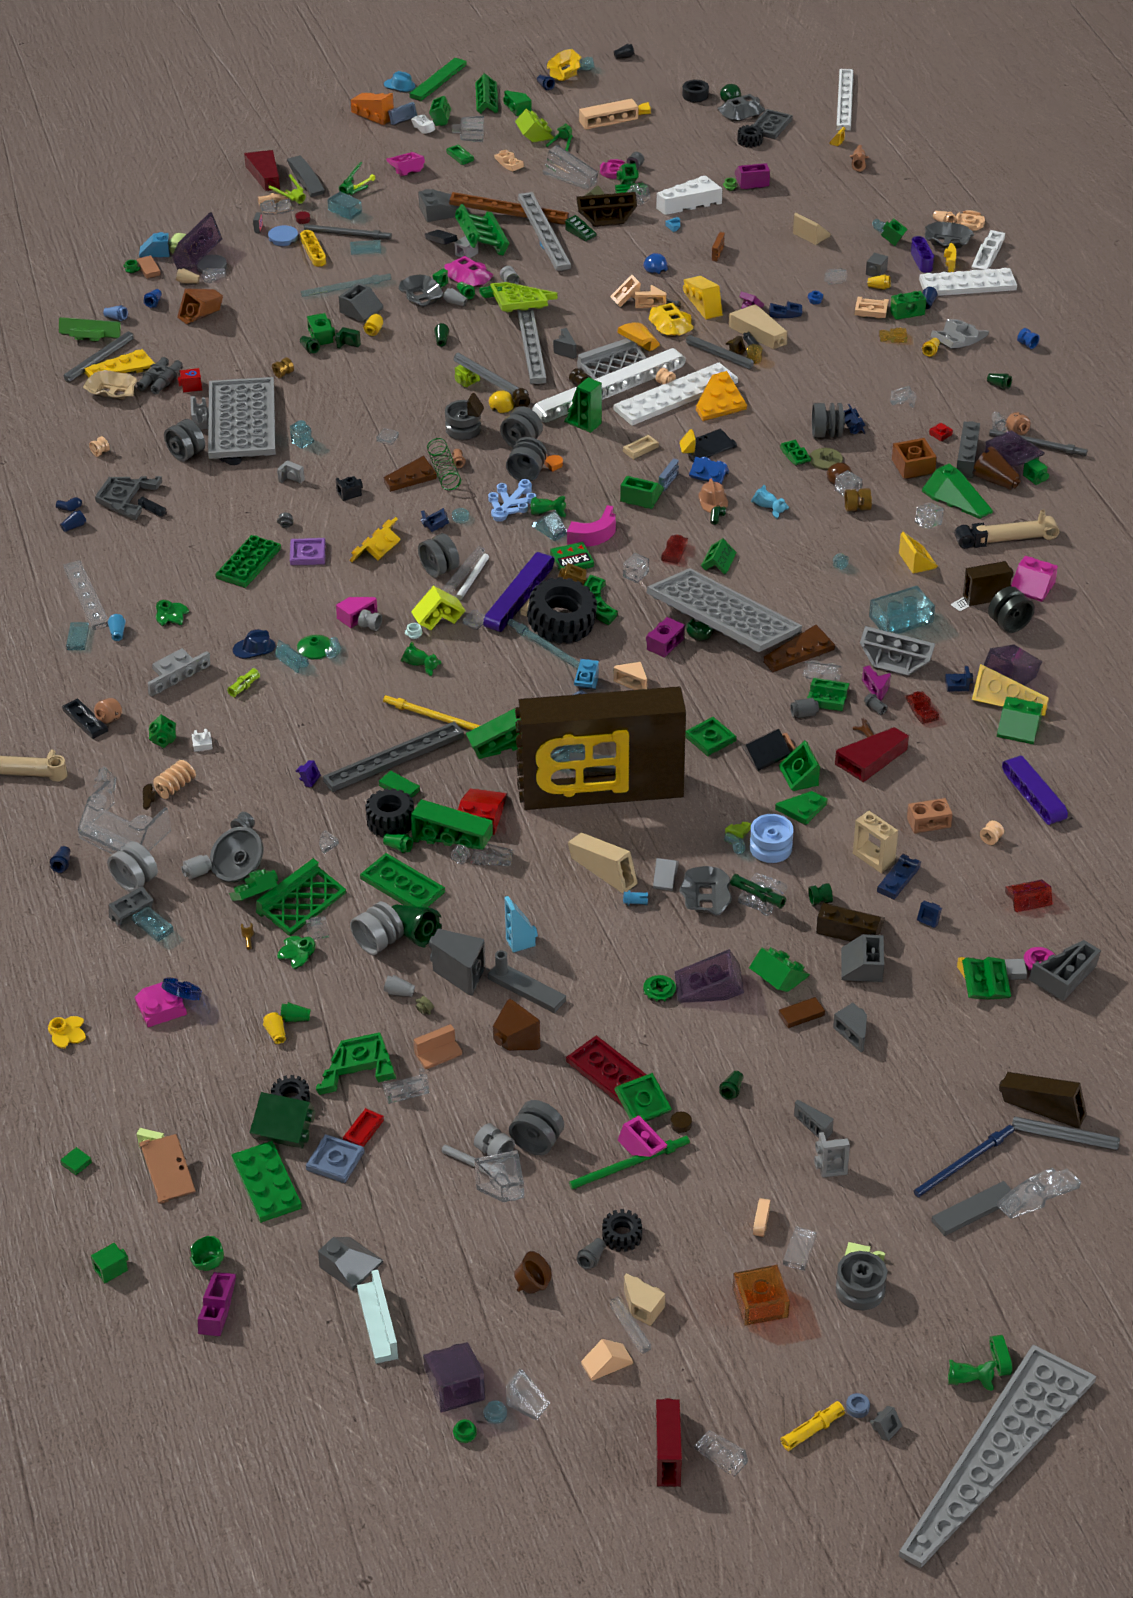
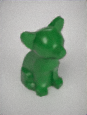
[531,496,566,517]
[400,642,441,676]
[948,1359,996,1391]

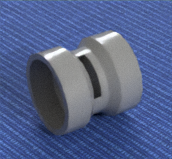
[500,266,519,284]
[358,609,382,631]

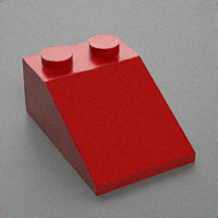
[458,788,507,835]

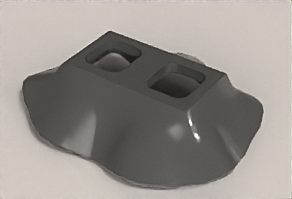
[718,94,765,121]
[924,222,974,248]
[398,274,444,307]
[679,866,732,916]

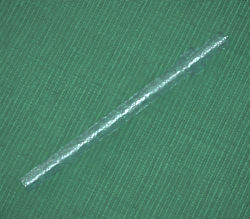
[300,274,391,297]
[508,619,580,669]

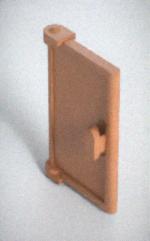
[139,1134,196,1204]

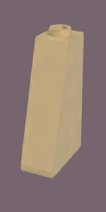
[729,304,787,349]
[568,833,638,893]

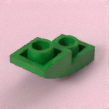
[780,439,811,465]

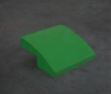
[807,678,850,711]
[962,957,1011,999]

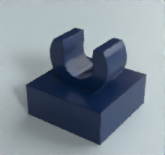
[917,900,942,928]

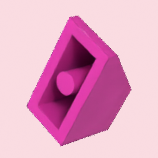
[336,597,378,628]
[618,1116,667,1157]

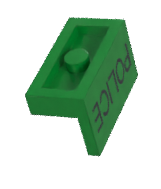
[701,538,737,574]

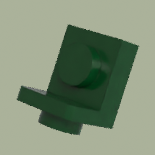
[335,327,361,349]

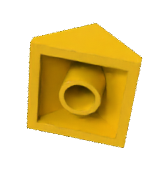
[899,532,938,574]

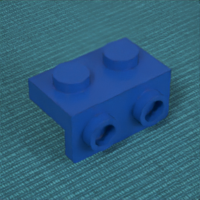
[689,457,729,484]

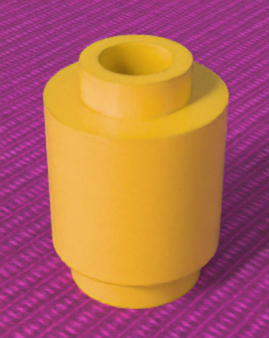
[363,314,383,336]

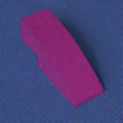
[197,1272,236,1336]

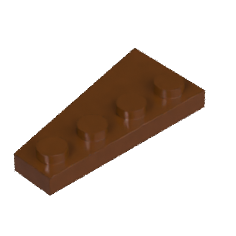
[763,625,835,672]

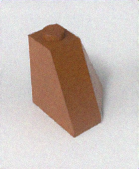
[177,289,223,324]

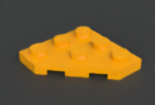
[696,371,747,421]

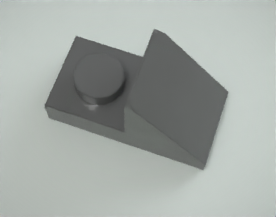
[553,328,577,359]

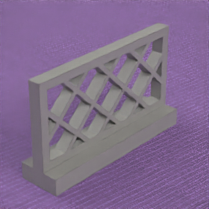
[577,338,646,379]

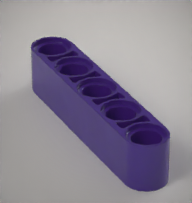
[1002,755,1068,825]

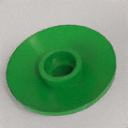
[297,634,333,659]

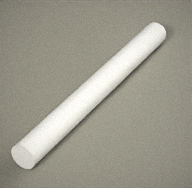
[456,553,489,600]

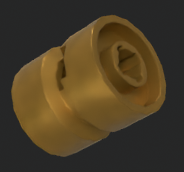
[844,488,872,512]

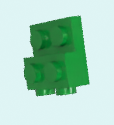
[229,869,278,901]

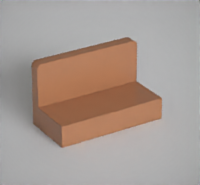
[413,1024,462,1069]

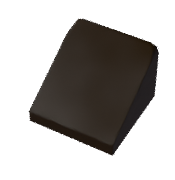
[467,393,484,417]

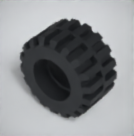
[365,788,414,838]

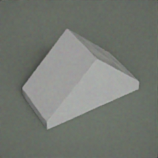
[653,858,679,891]

